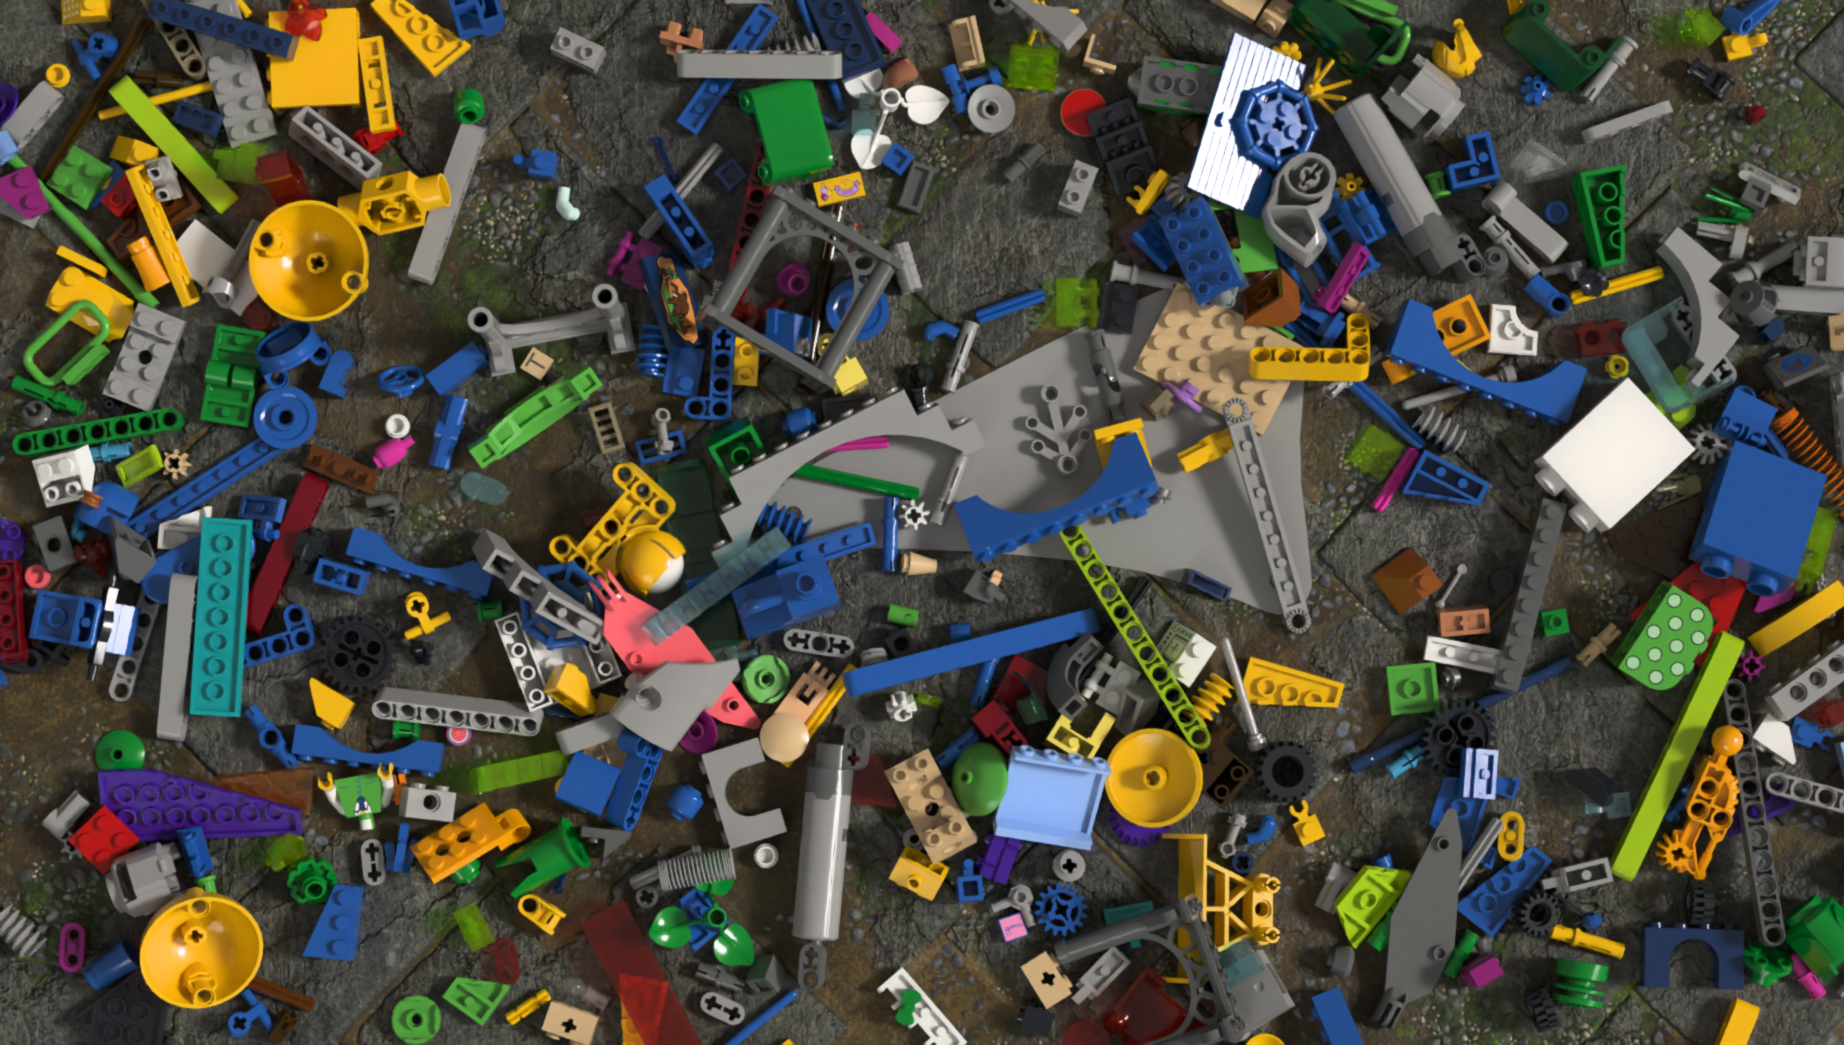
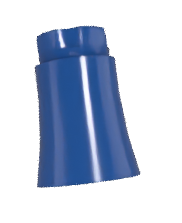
[85,938,141,990]

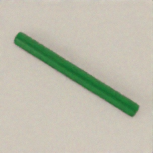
[792,464,920,501]

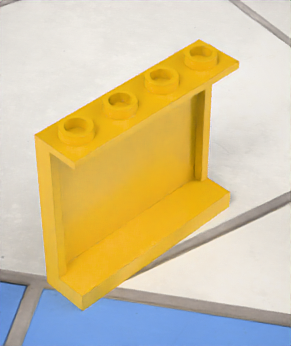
[265,8,363,112]

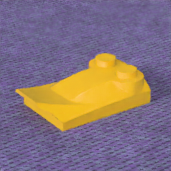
[45,264,135,343]

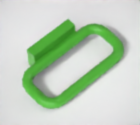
[1336,0,1411,66]
[23,299,111,387]

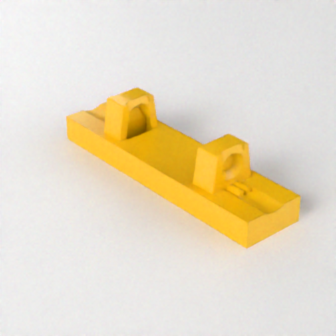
[357,36,396,134]

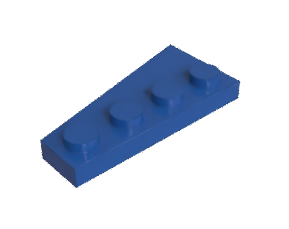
[1457,845,1553,938]

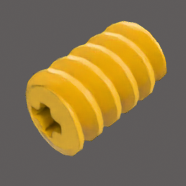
[1185,673,1235,727]

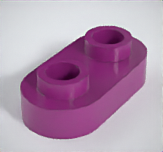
[59,922,87,972]

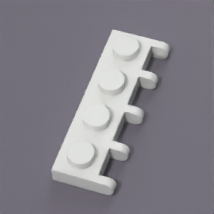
[876,967,967,1045]

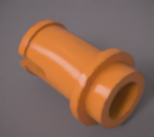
[392,773,407,806]

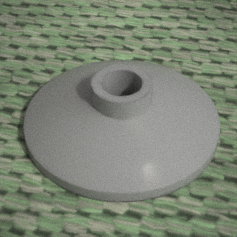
[967,84,1015,133]

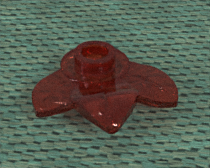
[285,0,328,41]

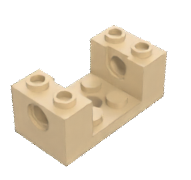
[884,749,977,865]

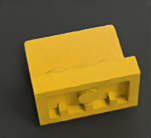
[1092,418,1152,471]

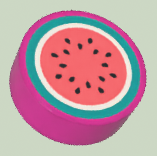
[446,727,472,746]

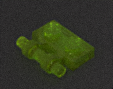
[1056,278,1100,328]

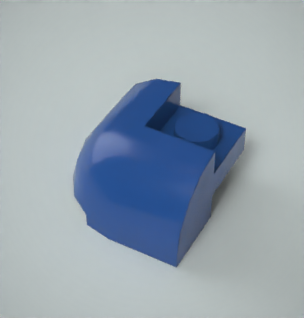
[449,0,505,41]
[72,481,140,535]

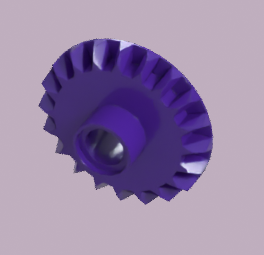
[1109,803,1171,847]

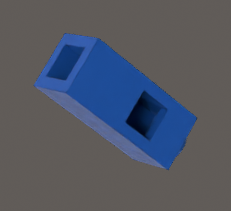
[426,341,489,398]

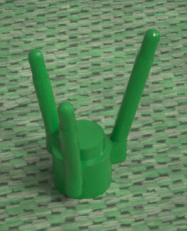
[1696,185,1753,225]

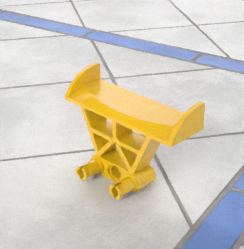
[1160,833,1280,984]

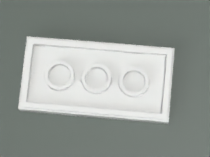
[177,219,259,317]

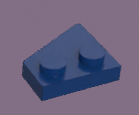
[677,887,729,953]

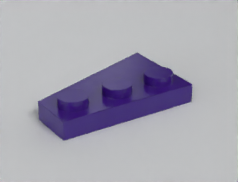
[1717,784,1797,838]

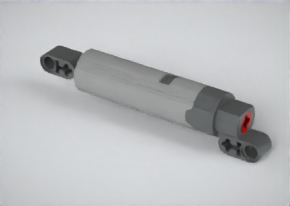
[792,723,871,990]

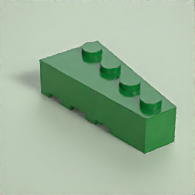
[1571,164,1626,271]

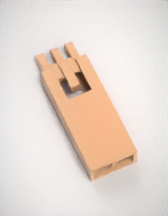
[772,661,836,723]

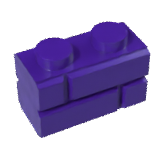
[975,831,1022,885]

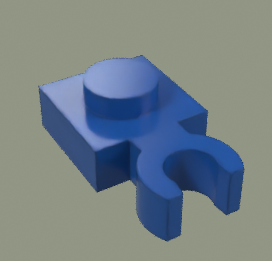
[1790,717,1834,750]

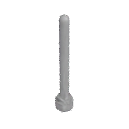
[1402,364,1517,410]
[1220,637,1268,752]

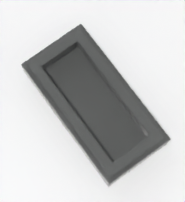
[897,161,936,215]

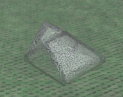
[1510,138,1570,184]

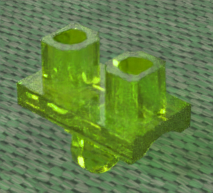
[452,902,496,953]

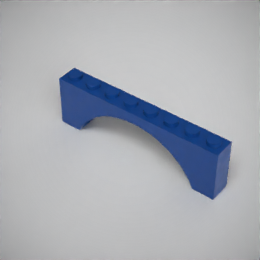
[1384,299,1587,427]
[954,432,1160,563]

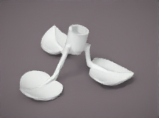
[844,68,950,169]

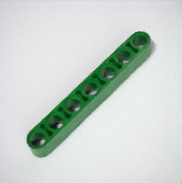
[12,408,184,457]

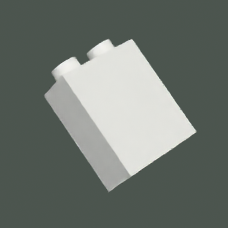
[1534,378,1696,533]

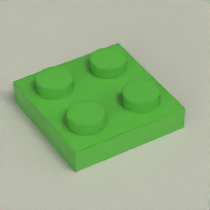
[46,145,114,210]
[1385,662,1440,716]

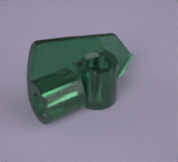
[1013,671,1048,725]

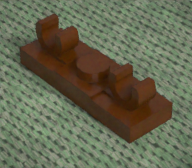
[303,444,381,494]

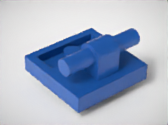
[1338,188,1398,247]

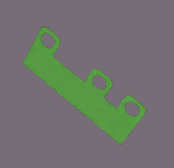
[1208,197,1278,273]

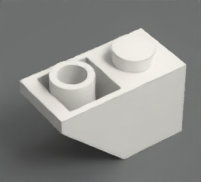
[1752,713,1796,767]

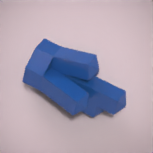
[384,822,419,873]

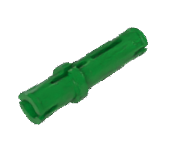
[11,375,85,417]

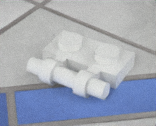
[1081,652,1141,715]

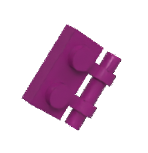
[605,230,664,292]

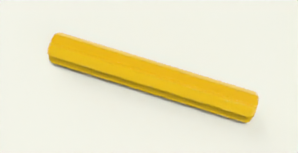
[1569,266,1664,304]

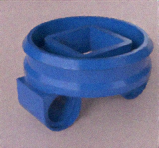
[255,322,332,390]

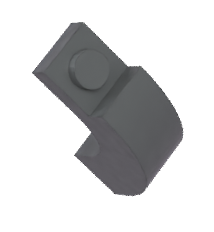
[1046,631,1104,721]

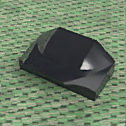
[1563,767,1615,807]

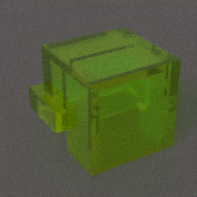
[213,141,268,185]

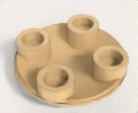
[760,713,809,762]

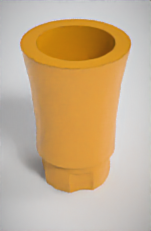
[126,235,171,293]

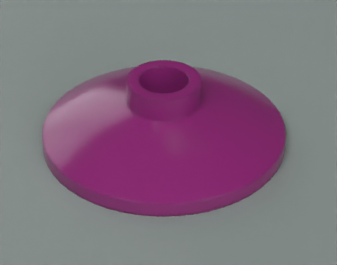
[679,710,717,754]

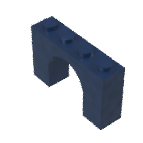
[1640,922,1744,990]

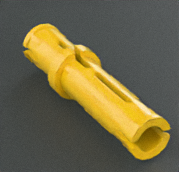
[1549,924,1625,959]

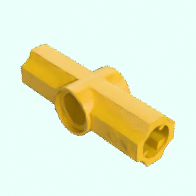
[1176,427,1234,473]

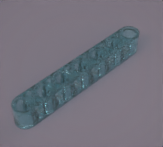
[641,526,792,646]

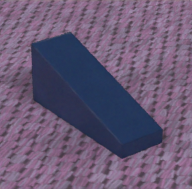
[1181,568,1232,602]

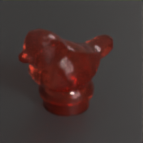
[72,538,113,579]

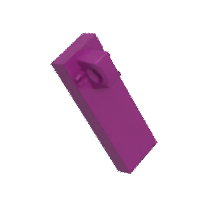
[1312,242,1370,316]

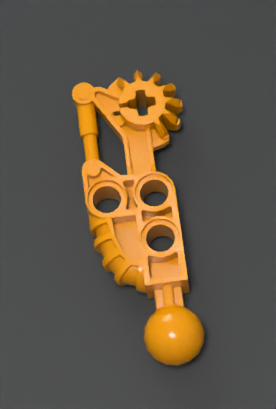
[1655,725,1743,880]

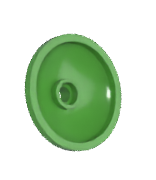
[951,742,1008,816]

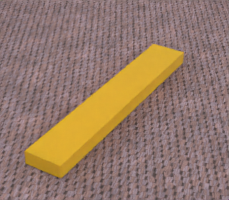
[125,164,201,308]

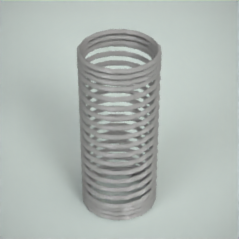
[657,848,736,892]

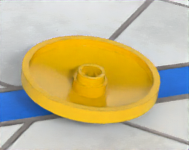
[1105,728,1203,828]

